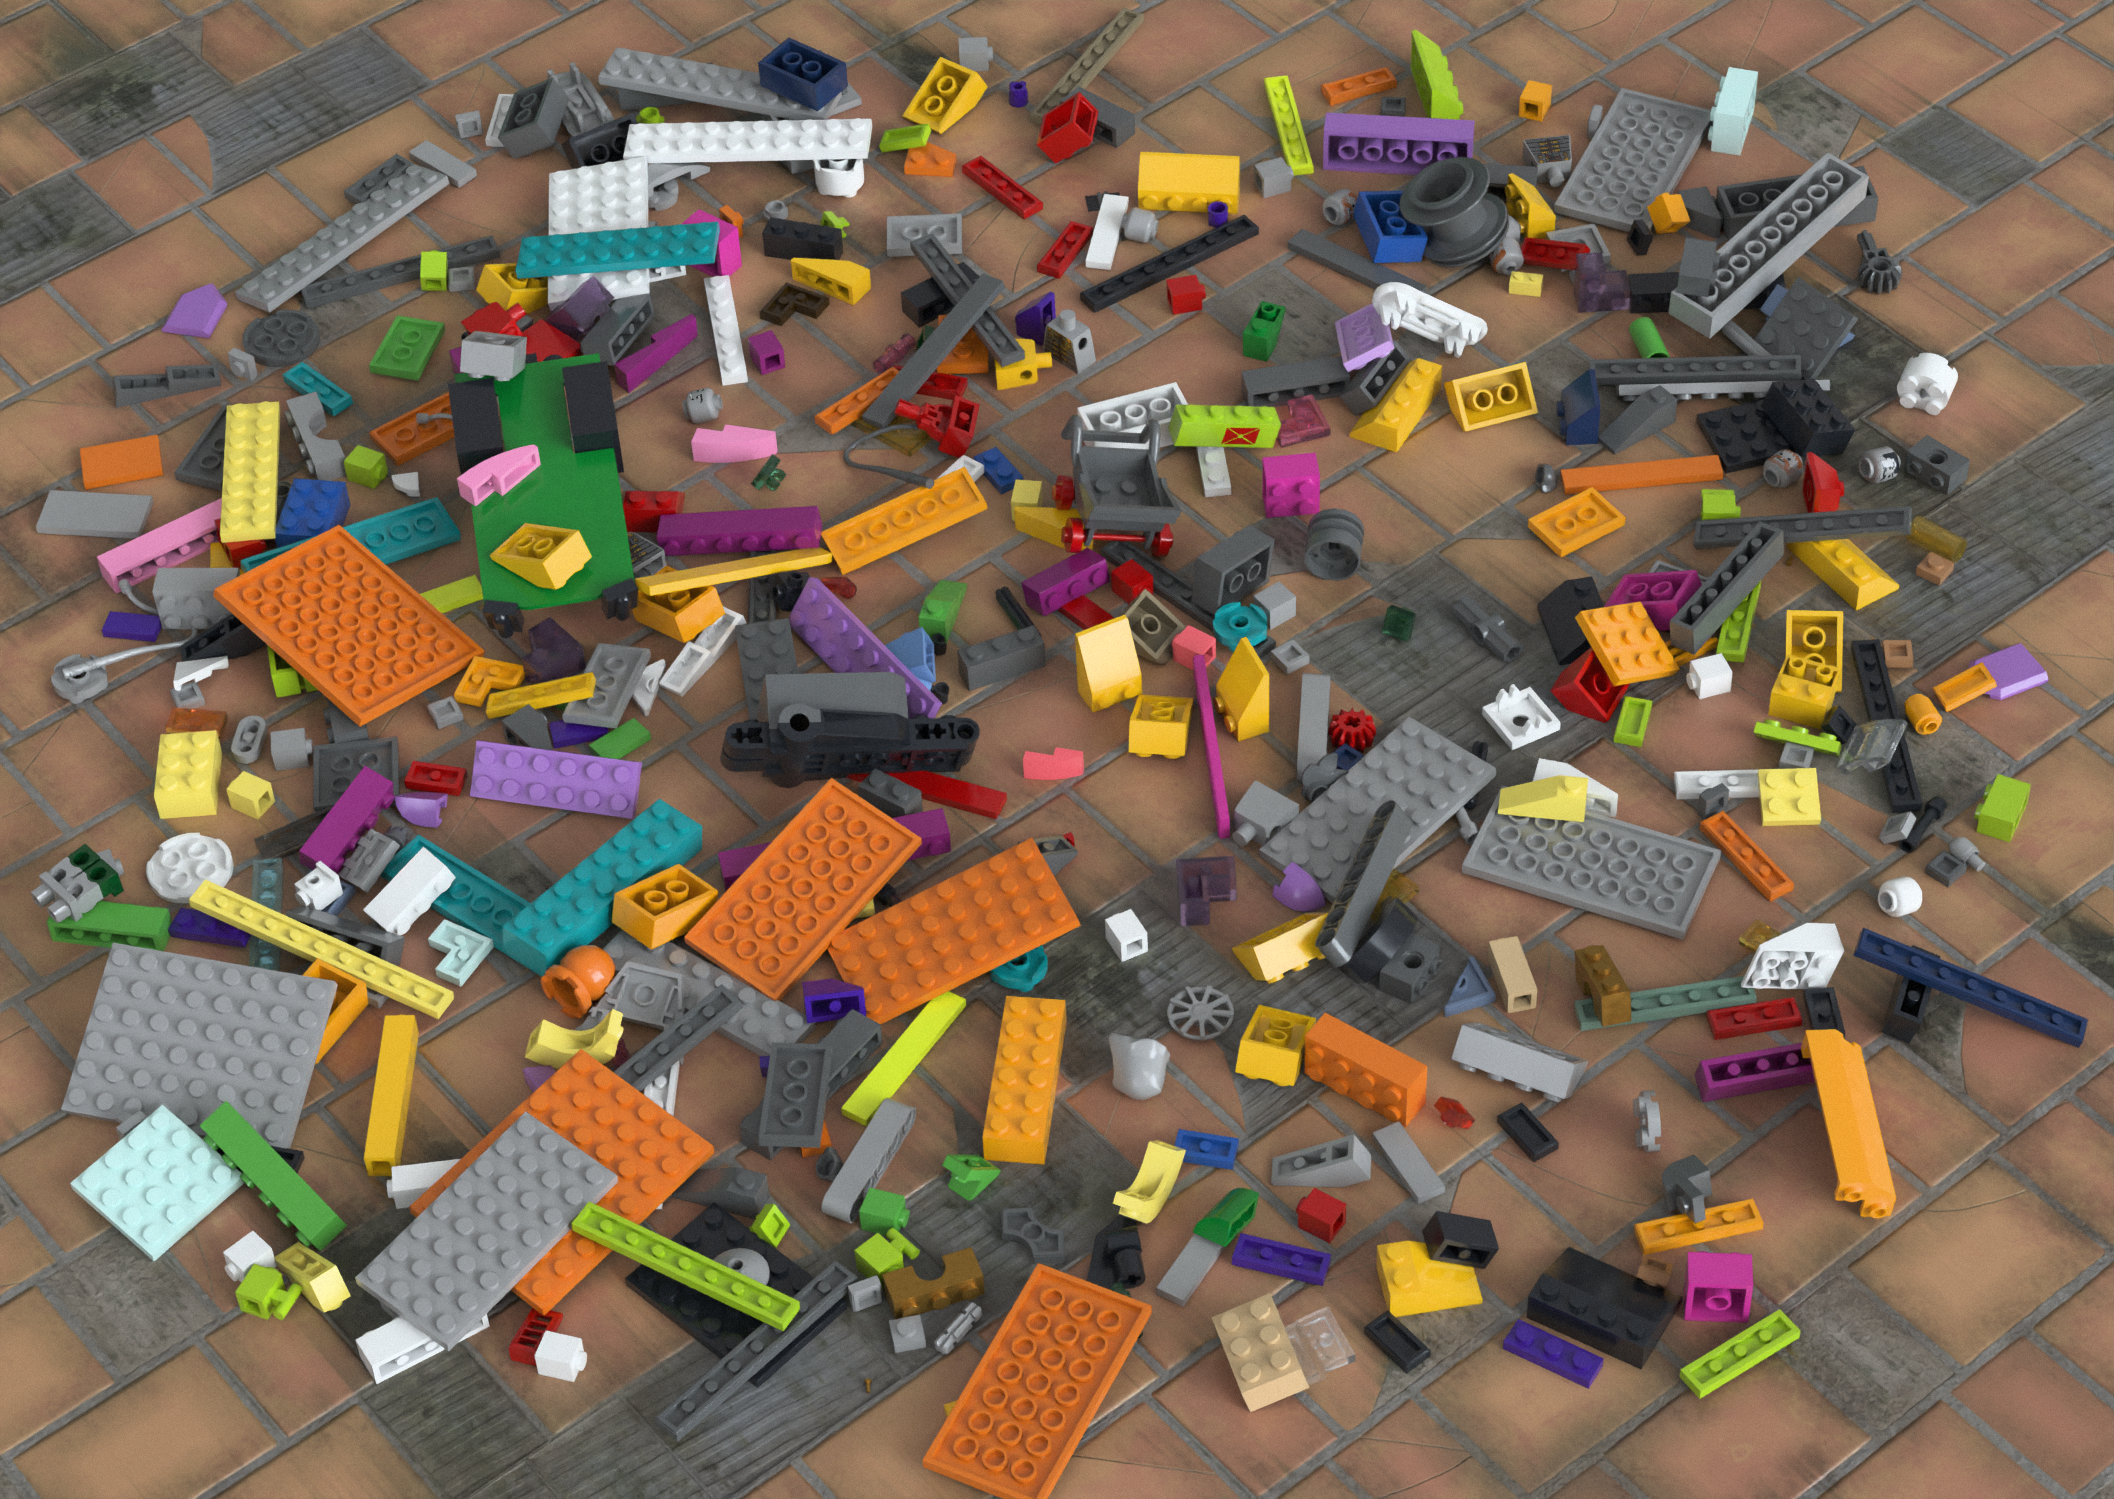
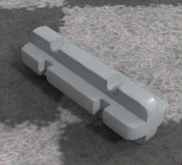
[934,1302,982,1355]

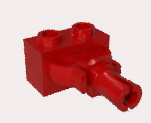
[894,395,980,458]

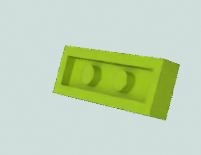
[1754,719,1842,757]

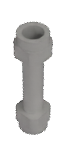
[1455,806,1480,845]

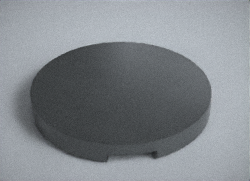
[243,310,320,367]

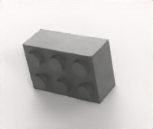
[498,78,569,159]
[1191,525,1275,615]

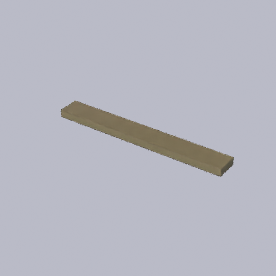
[1029,8,1144,125]

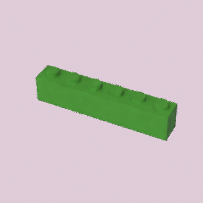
[199,1100,347,1251]

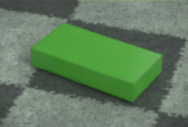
[589,718,651,759]

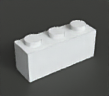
[364,847,456,936]

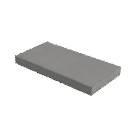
[36,490,154,539]
[562,643,651,728]

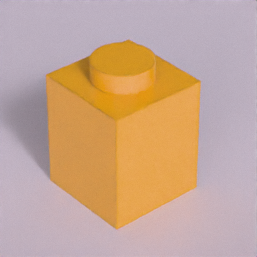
[1519,80,1552,122]
[1647,193,1691,234]

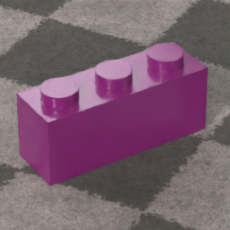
[1021,547,1110,616]

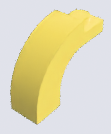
[525,1009,623,1069]
[1113,1140,1186,1224]

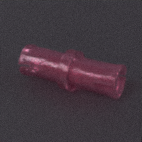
[873,333,916,374]

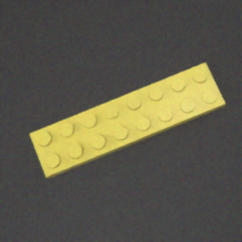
[220,401,280,543]

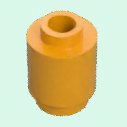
[1904,694,1942,735]

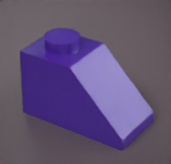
[1015,291,1056,346]
[802,978,866,1023]

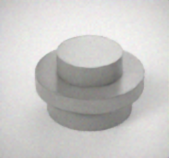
[763,200,788,221]

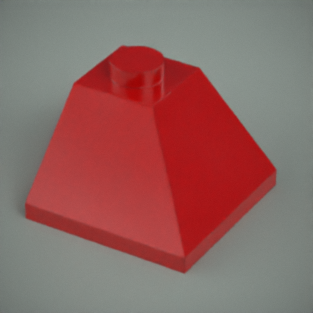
[1802,452,1844,513]
[1550,647,1629,723]

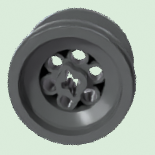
[1399,157,1509,268]

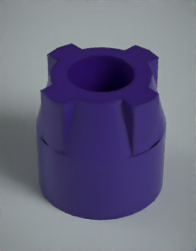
[1009,81,1028,108]
[1208,202,1228,228]

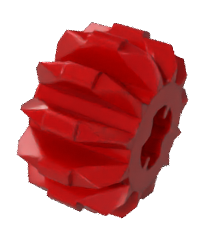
[1328,707,1376,753]

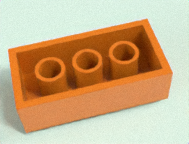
[1304,1013,1427,1127]

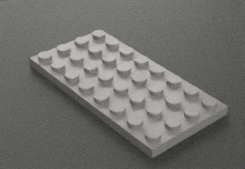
[1554,88,1713,232]
[1259,717,1496,903]
[1462,786,1721,940]
[355,1112,618,1352]

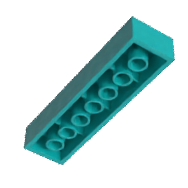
[502,799,702,976]

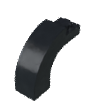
[1345,895,1418,983]

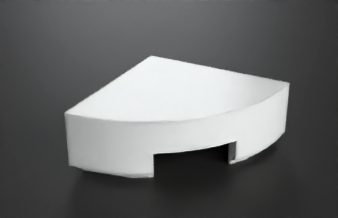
[391,472,420,497]

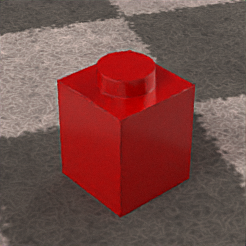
[1166,274,1206,315]
[1111,559,1154,604]
[1296,1188,1346,1243]

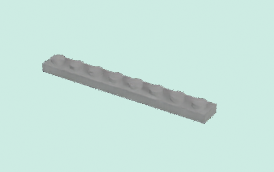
[1616,380,1830,401]

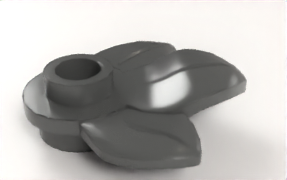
[1301,753,1349,802]

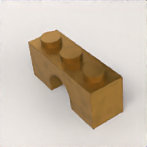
[1574,945,1631,1027]
[882,1247,985,1319]

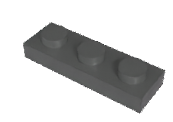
[344,154,414,204]

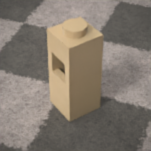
[1488,936,1537,1014]

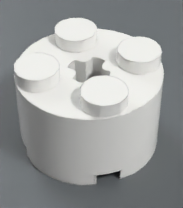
[813,159,864,197]
[1897,353,1958,415]

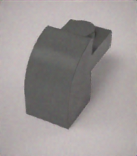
[1662,1155,1712,1223]

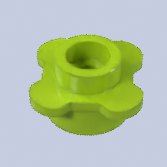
[636,107,665,124]

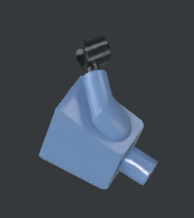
[885,627,949,704]

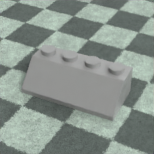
[1451,1022,1589,1102]

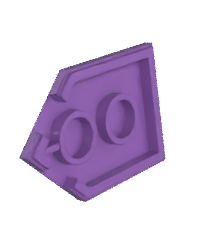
[162,283,228,338]
[1968,643,2049,700]

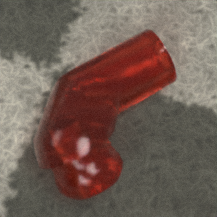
[821,577,857,599]

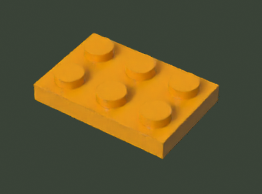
[1528,487,1626,558]

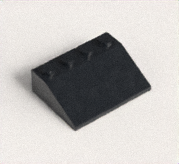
[1527,1247,1683,1370]

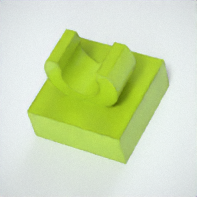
[820,211,849,238]
[749,1204,790,1248]

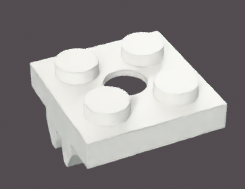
[1482,684,1560,750]

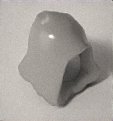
[1109,1033,1170,1100]

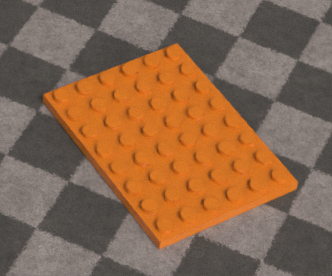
[213,525,485,727]
[409,1049,715,1316]

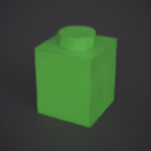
[859,1188,909,1236]

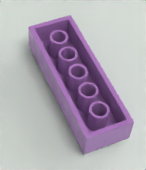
[1323,113,1475,175]

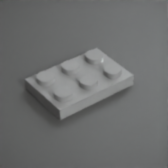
[887,213,962,257]

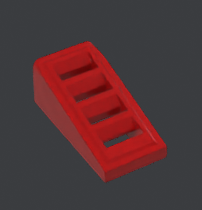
[508,1308,563,1366]

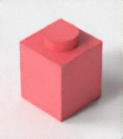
[1172,625,1216,670]

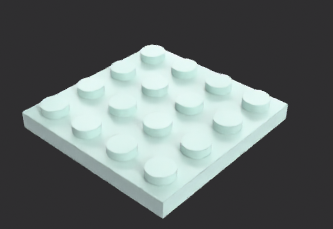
[70,1105,245,1261]

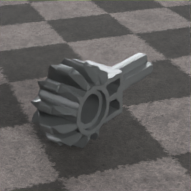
[1857,230,1902,294]

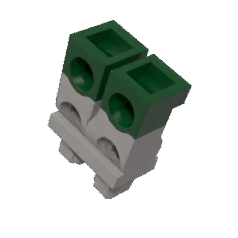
[31,844,124,924]

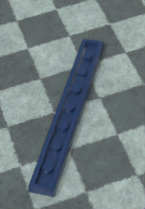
[1853,928,2088,1048]

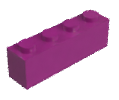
[299,766,395,874]
[1694,1043,1815,1103]

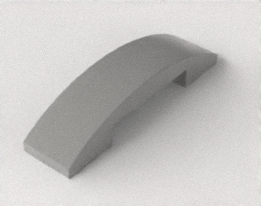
[648,162,710,198]

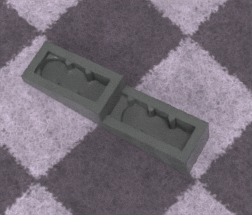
[113,364,221,408]

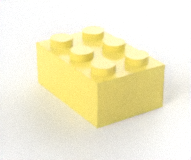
[154,730,222,819]

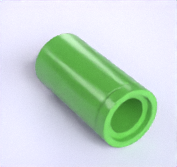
[1629,317,1670,358]

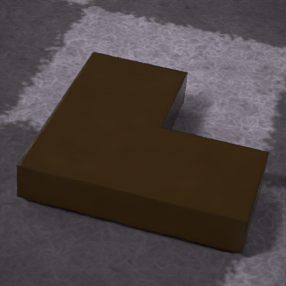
[759,282,830,326]

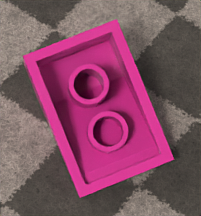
[1604,570,1702,631]

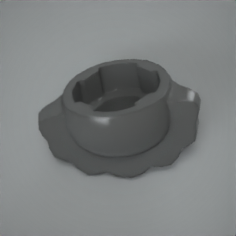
[1535,464,1558,493]
[815,1147,843,1182]

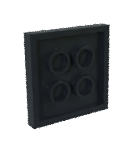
[1696,399,1800,474]

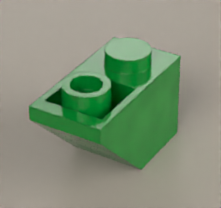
[1243,301,1286,362]

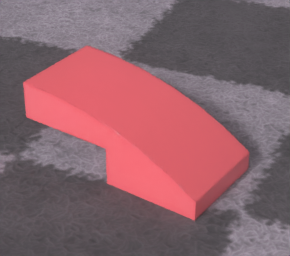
[1023,747,1084,780]

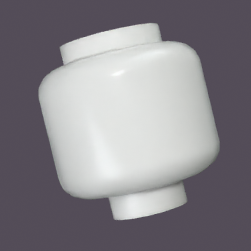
[1878,876,1922,917]

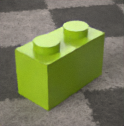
[1974,774,2031,843]

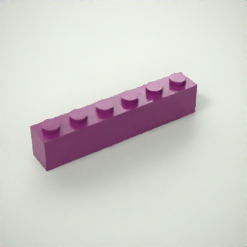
[657,506,822,556]

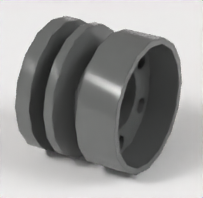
[1304,508,1365,581]

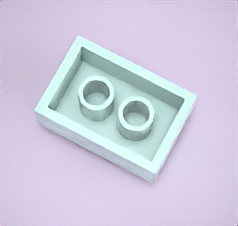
[1708,67,1758,156]

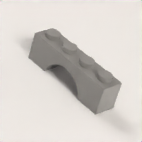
[284,392,347,481]

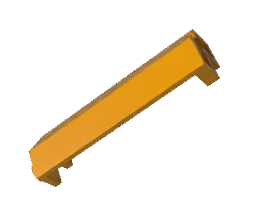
[1801,1029,1896,1218]

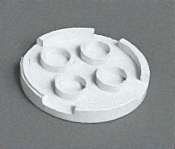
[146,833,234,904]

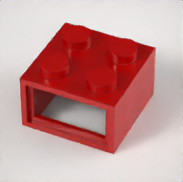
[1036,92,1099,164]

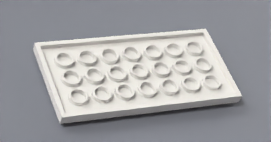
[548,156,650,311]

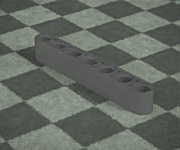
[1315,800,1413,967]

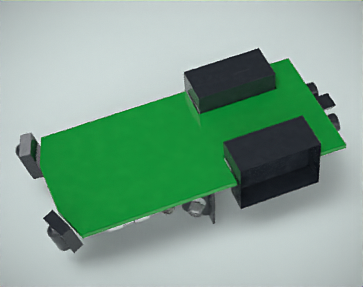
[448,353,638,638]

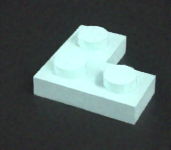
[428,919,494,987]

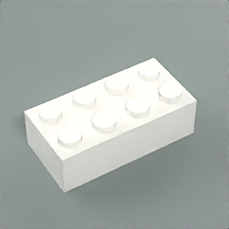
[1077,382,1188,450]

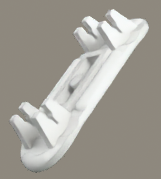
[1372,282,1488,358]

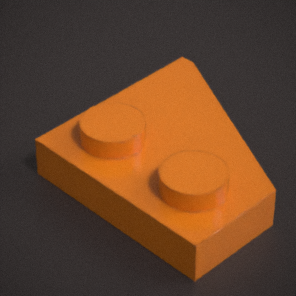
[904,142,957,177]

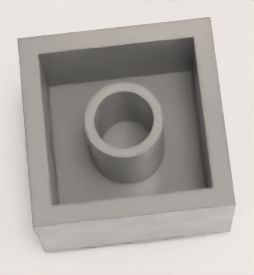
[460,331,527,381]

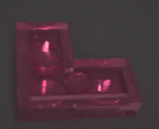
[1276,394,1331,448]

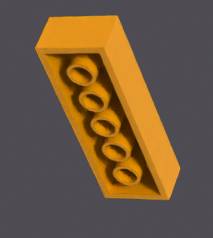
[982,996,1067,1165]

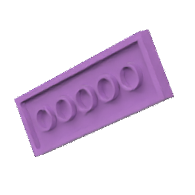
[470,740,642,819]

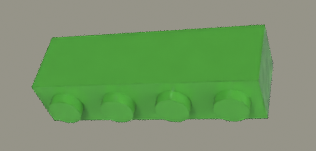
[47,900,172,951]

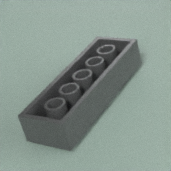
[1716,166,1878,241]

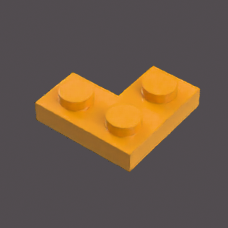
[454,656,527,707]

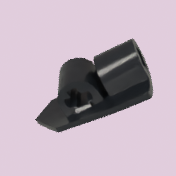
[1087,1215,1146,1291]

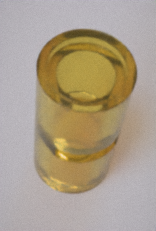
[1906,515,1967,564]

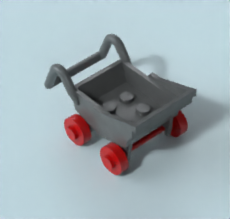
[1052,415,1181,557]

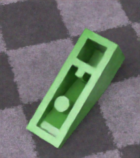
[918,580,967,644]

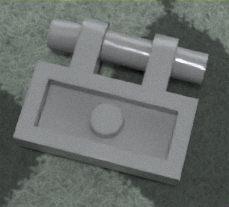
[339,828,400,893]

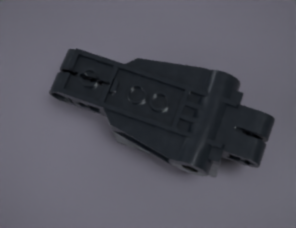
[720,672,980,788]

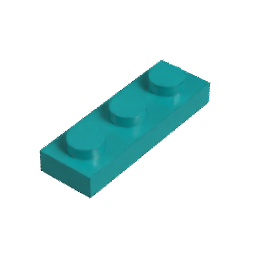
[283,362,353,417]

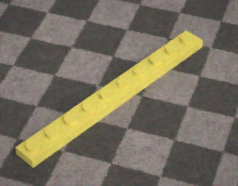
[189,879,454,1019]

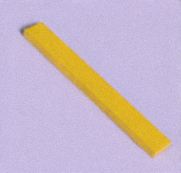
[635,547,832,596]

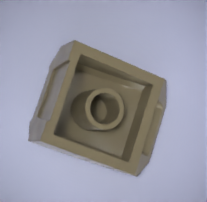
[1118,589,1186,665]

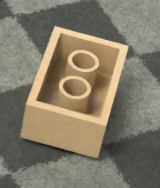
[1212,1293,1309,1412]

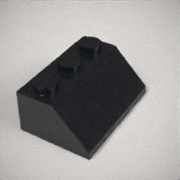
[561,113,638,169]
[1537,576,1604,666]

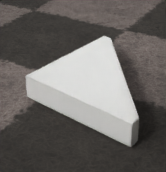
[173,656,229,691]
[631,659,666,717]

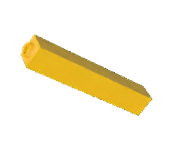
[364,1014,419,1176]

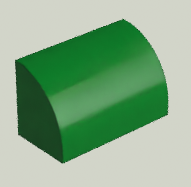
[1193,1188,1259,1247]

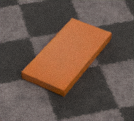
[369,392,455,466]

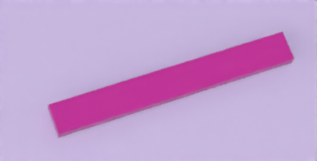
[1193,655,1230,839]

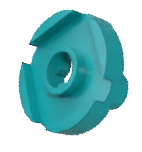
[1213,602,1267,652]
[990,945,1048,992]

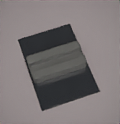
[1085,191,1120,212]

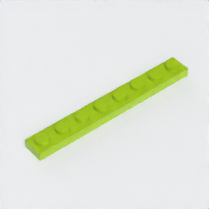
[571,1202,800,1332]

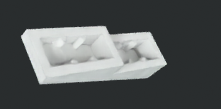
[659,607,747,697]

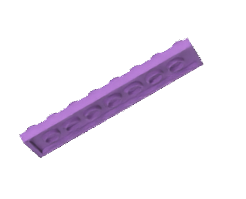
[789,577,942,719]

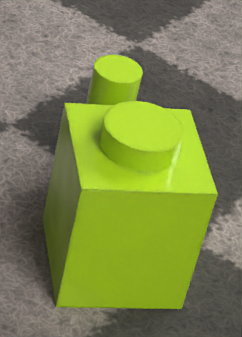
[1701,489,1741,520]
[854,1228,920,1290]
[235,1264,303,1320]

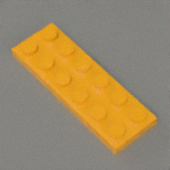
[821,466,988,575]

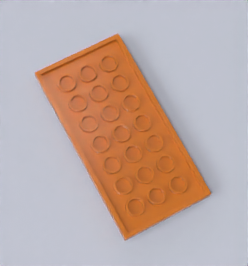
[684,778,922,1001]
[827,838,1081,1024]
[922,1263,1152,1499]

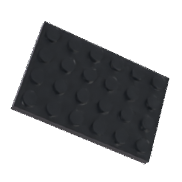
[625,1203,847,1388]

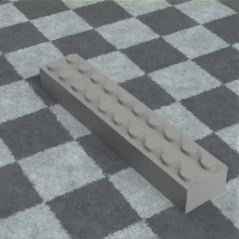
[1669,153,1869,339]

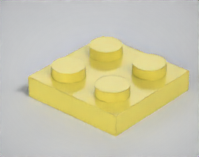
[1757,768,1821,826]

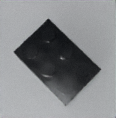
[1761,379,1856,457]

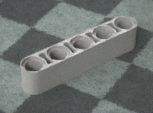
[1297,673,1331,780]
[821,1098,916,1223]

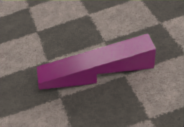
[614,314,698,393]

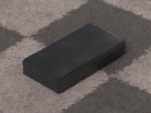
[1497,1103,1559,1162]
[1364,1310,1431,1374]

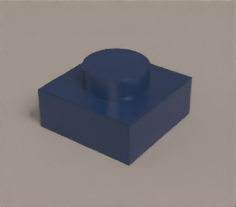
[1333,743,1364,771]

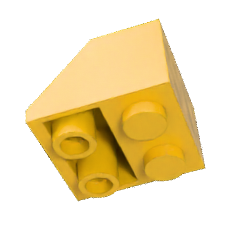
[1505,173,1556,239]
[1768,654,1842,730]

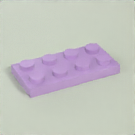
[1335,303,1394,372]

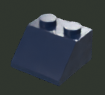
[1556,369,1601,445]

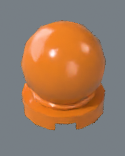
[540,945,616,1019]

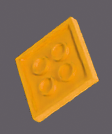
[1575,602,1680,686]

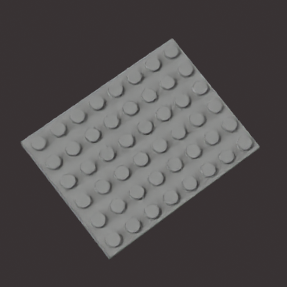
[61,943,338,1149]

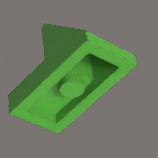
[942,1155,1001,1201]

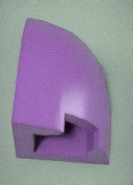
[395,792,448,828]
[1272,862,1325,912]

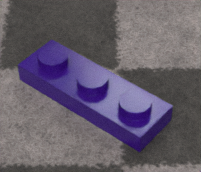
[168,908,252,948]
[1232,1233,1331,1286]
[1503,1319,1604,1389]

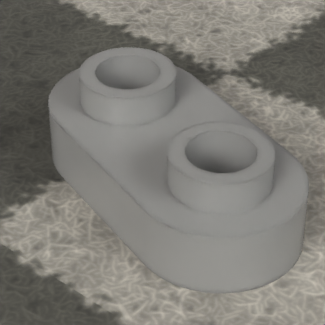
[231,716,267,764]

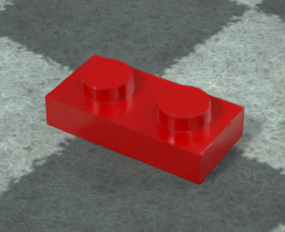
[404,761,468,796]

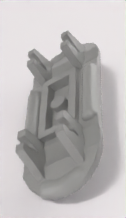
[545,62,615,137]

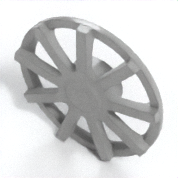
[1167,985,1234,1041]

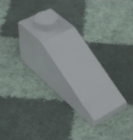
[1271,1134,1371,1187]

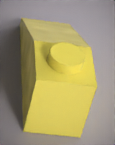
[1498,775,1588,822]
[274,1242,351,1313]

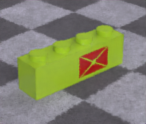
[1168,405,1281,448]

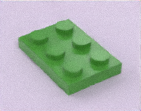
[369,315,446,380]

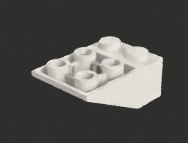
[1741,923,1844,989]

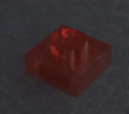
[1434,1096,1475,1129]

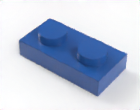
[974,447,1024,494]
[1174,1129,1239,1170]

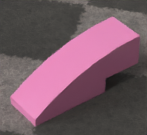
[691,424,778,463]
[457,444,541,507]

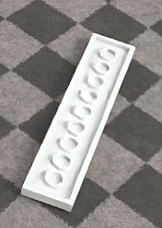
[623,118,872,163]

